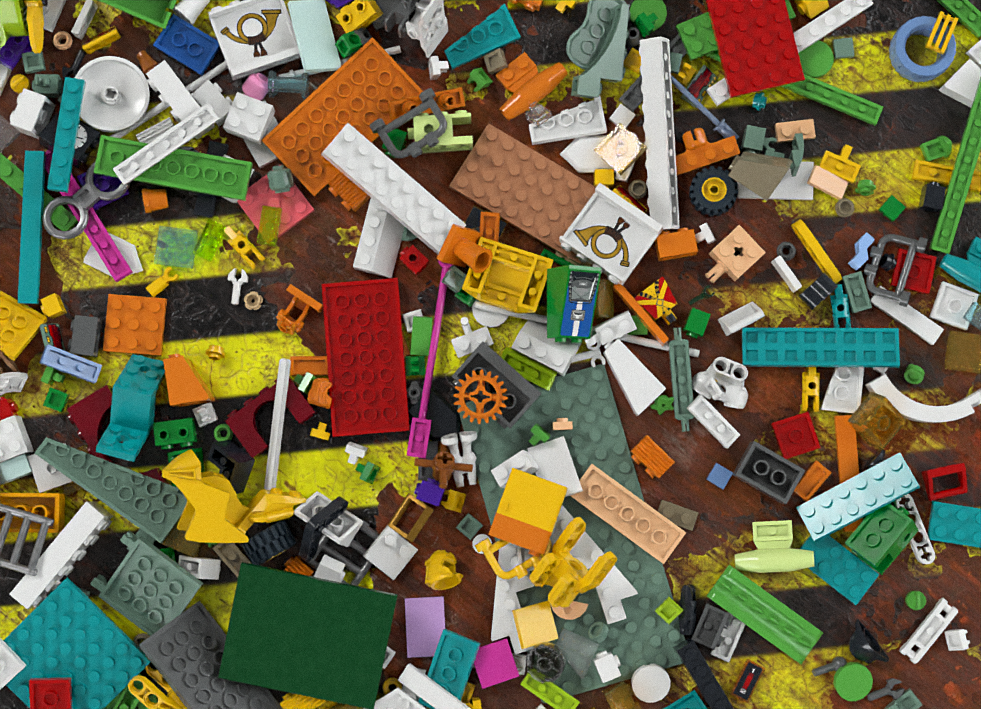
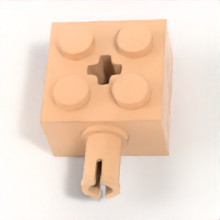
[705,225,766,283]

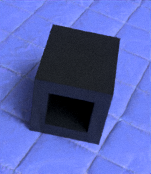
[918,182,946,213]

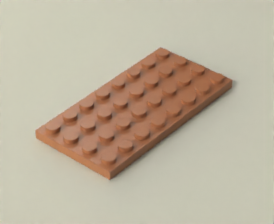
[449,123,596,265]

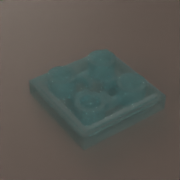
[154,226,198,269]

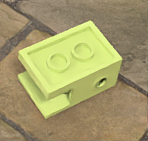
[408,110,473,153]

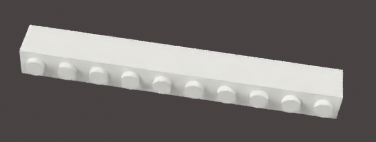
[639,36,680,231]

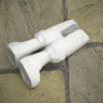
[441,431,477,487]

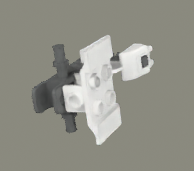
[384,0,448,58]

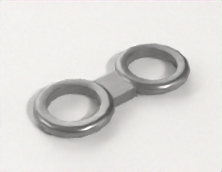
[42,161,130,240]

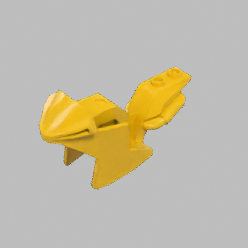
[162,449,306,543]

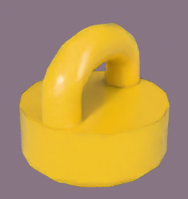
[10,74,31,94]

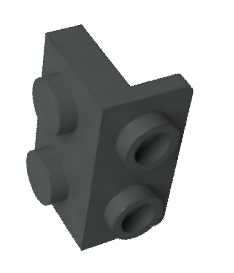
[691,603,731,650]

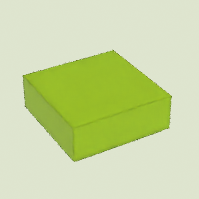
[655,596,683,624]

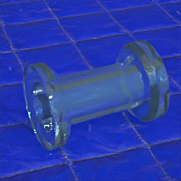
[268,70,309,99]

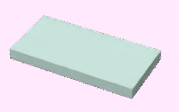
[287,0,341,73]

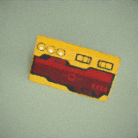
[82,26,121,54]
[612,185,647,213]

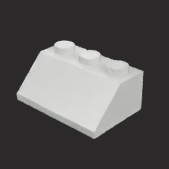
[511,320,581,376]

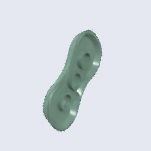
[566,0,626,70]

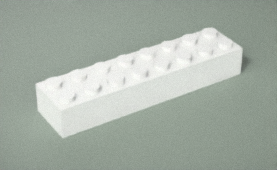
[321,123,466,255]

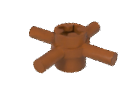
[414,443,473,489]

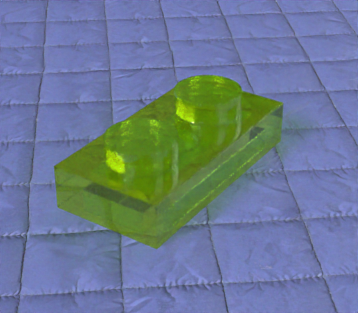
[256,205,282,247]

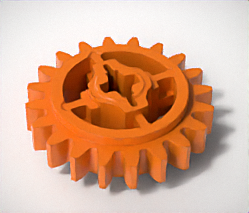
[453,369,508,424]

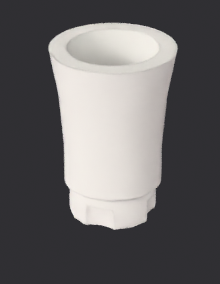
[173,0,210,25]

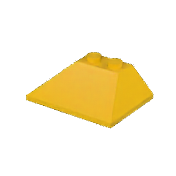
[462,237,554,313]

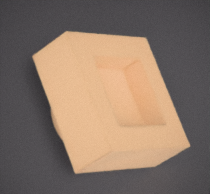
[552,418,573,431]

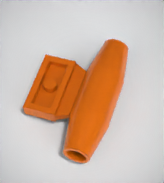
[495,52,568,121]

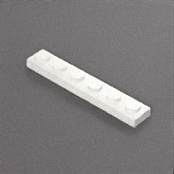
[113,103,220,185]

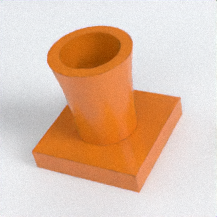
[436,224,493,273]

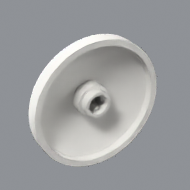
[75,56,150,132]

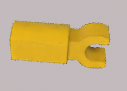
[146,267,179,297]

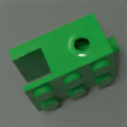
[845,504,919,575]

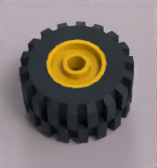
[689,166,738,217]
[242,521,297,565]

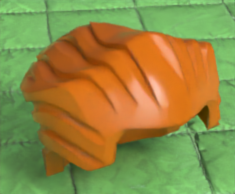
[307,378,332,409]

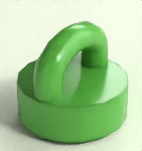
[904,364,925,384]
[905,590,926,610]

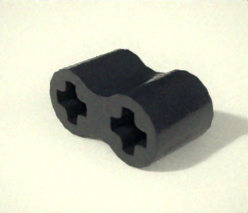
[798,272,838,310]

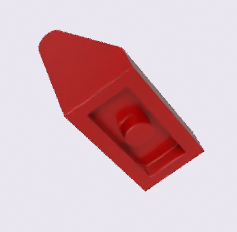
[921,463,968,501]

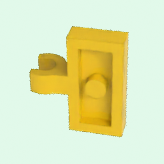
[819,144,861,184]

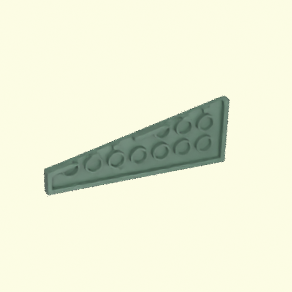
[35,437,187,544]

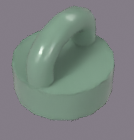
[588,622,609,643]

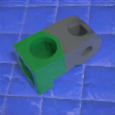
[335,27,372,58]

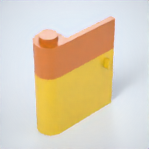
[488,468,568,557]

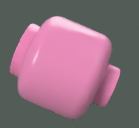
[242,73,270,101]

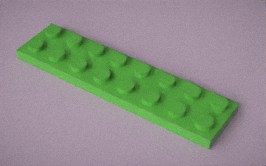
[94,135,253,201]

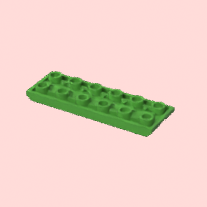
[707,565,823,664]

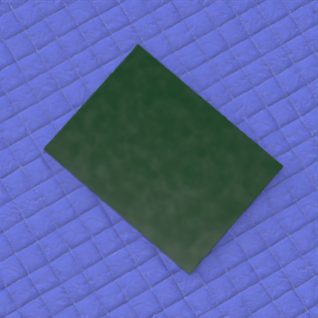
[218,562,398,709]

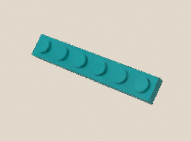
[47,77,86,193]

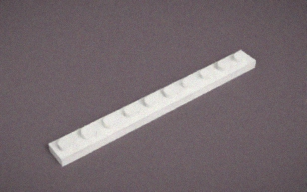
[706,0,874,106]

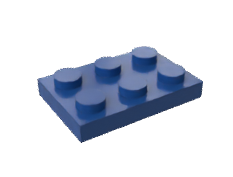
[153,14,220,76]

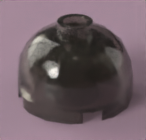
[526,642,566,683]

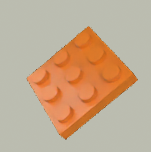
[103,294,167,356]

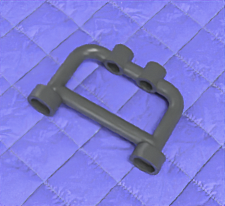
[369,88,447,158]
[864,234,928,307]

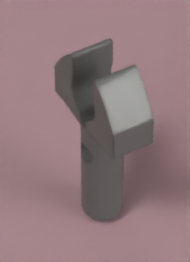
[867,678,905,701]

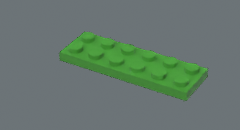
[676,0,796,61]

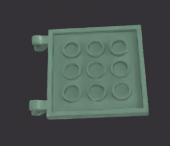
[91,531,203,636]

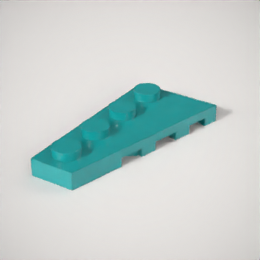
[444,3,521,70]

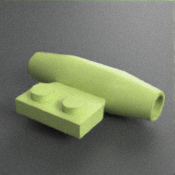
[735,520,815,573]

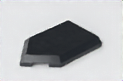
[408,388,460,441]

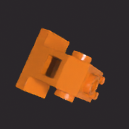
[276,284,323,336]

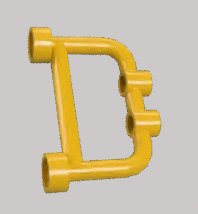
[475,538,552,580]

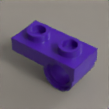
[0,35,32,70]

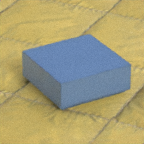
[706,463,733,489]

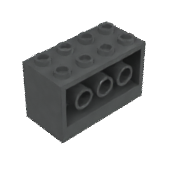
[452,341,542,429]

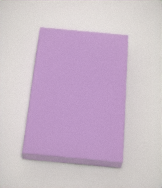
[405,596,445,658]

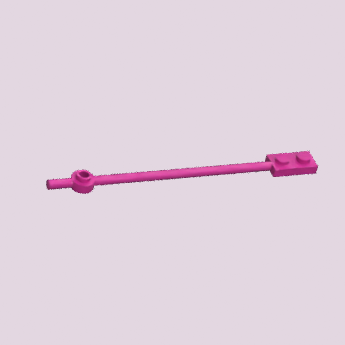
[406,260,455,459]

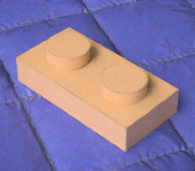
[775,119,816,143]

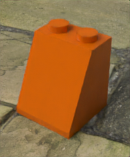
[163,354,215,408]

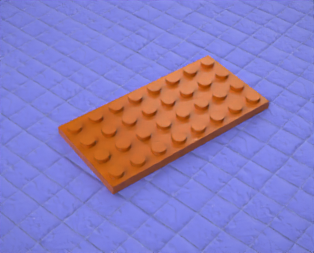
[261,37,423,197]

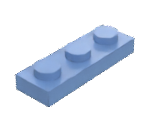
[40,345,102,384]

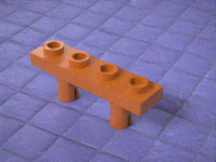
[388,87,465,121]

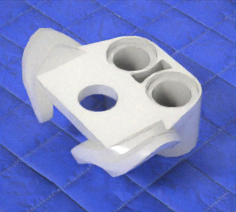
[692,357,748,409]

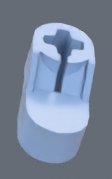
[848,232,875,271]

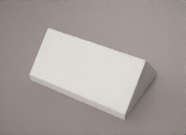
[293,491,363,547]

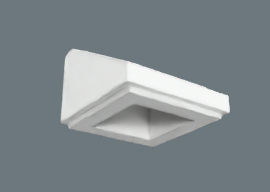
[705,377,726,400]

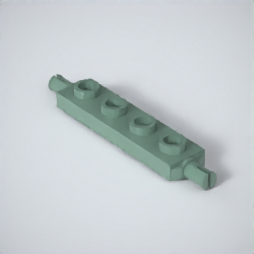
[668,327,694,432]

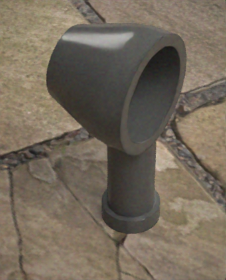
[626,27,643,47]

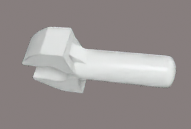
[228,268,248,305]

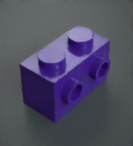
[414,478,445,506]

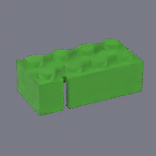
[97,0,176,29]

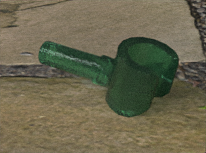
[688,285,715,305]

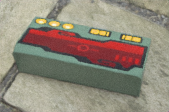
[681,65,718,108]
[40,323,65,351]

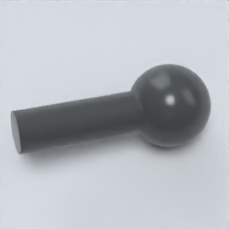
[812,656,847,677]

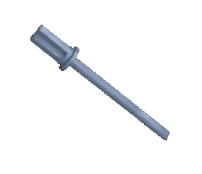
[671,75,739,140]

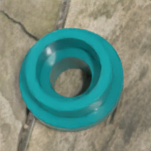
[752,92,767,111]

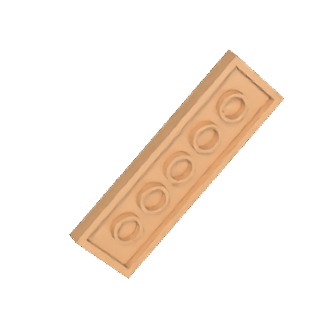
[570,464,686,564]

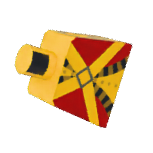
[634,276,677,325]

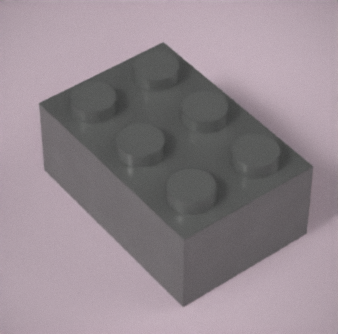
[732,441,805,504]

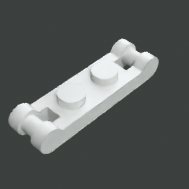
[899,598,958,664]

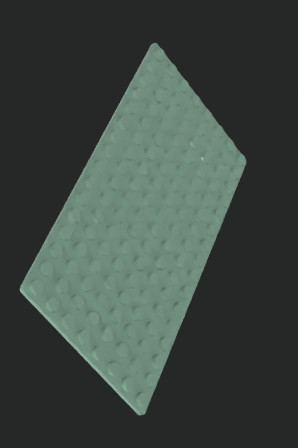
[458,364,685,703]

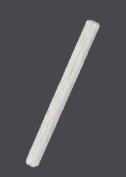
[264,358,291,490]

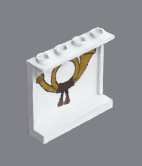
[208,0,301,81]
[559,183,663,285]

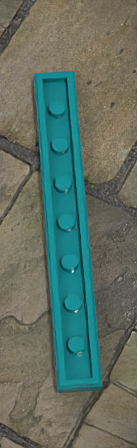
[18,151,46,304]

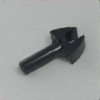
[62,49,86,81]

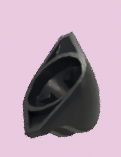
[849,619,889,664]

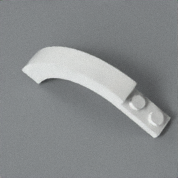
[865,374,981,423]

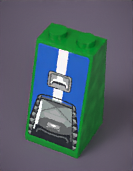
[547,265,601,343]

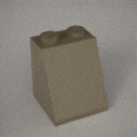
[728,152,793,201]

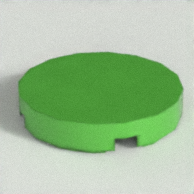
[630,0,667,32]
[798,40,834,78]
[833,662,873,701]

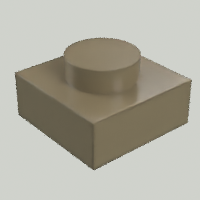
[484,48,508,75]

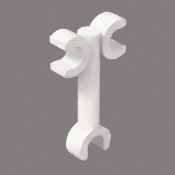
[571,341,606,367]

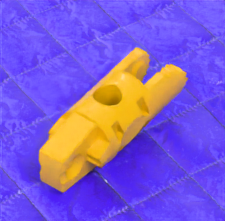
[224,226,265,269]
[802,367,820,412]

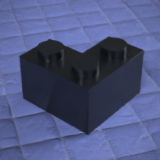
[208,440,255,494]

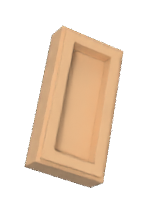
[807,165,849,200]

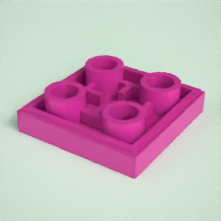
[474,638,519,689]

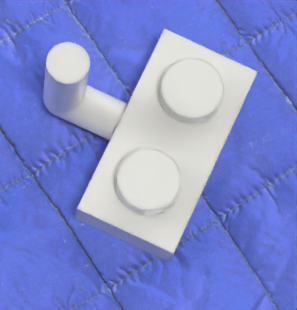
[451,317,494,358]

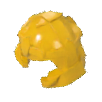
[425,550,463,590]

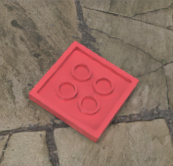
[237,170,315,244]

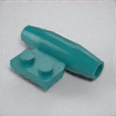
[939,237,981,293]

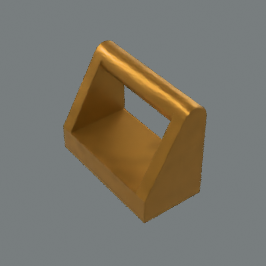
[388,493,434,542]

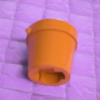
[142,188,169,213]

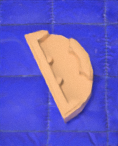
[550,601,588,620]

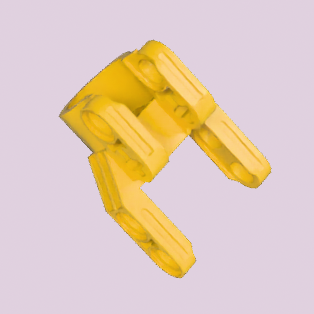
[529,517,617,608]
[128,664,187,709]

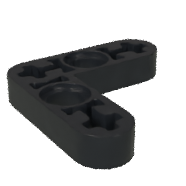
[299,496,348,562]

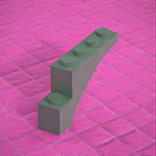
[571,4,631,99]

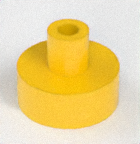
[310,422,330,440]

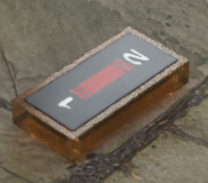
[730,659,765,703]

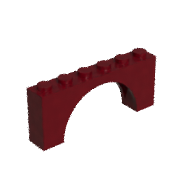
[67,385,169,484]

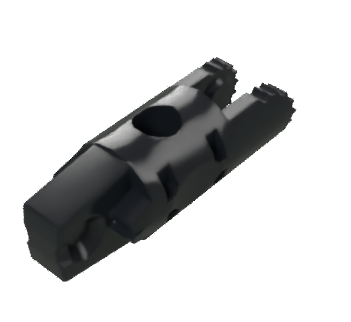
[679,584,697,635]

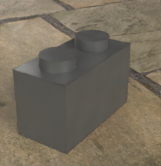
[68,315,102,357]

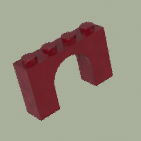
[225,376,317,459]

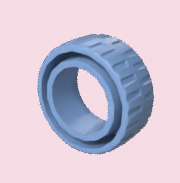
[889,16,956,82]

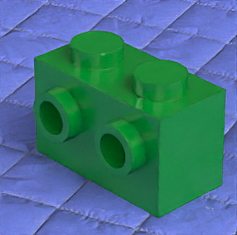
[153,418,197,450]

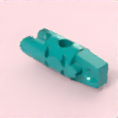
[830,284,851,328]

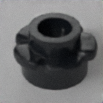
[879,253,897,271]

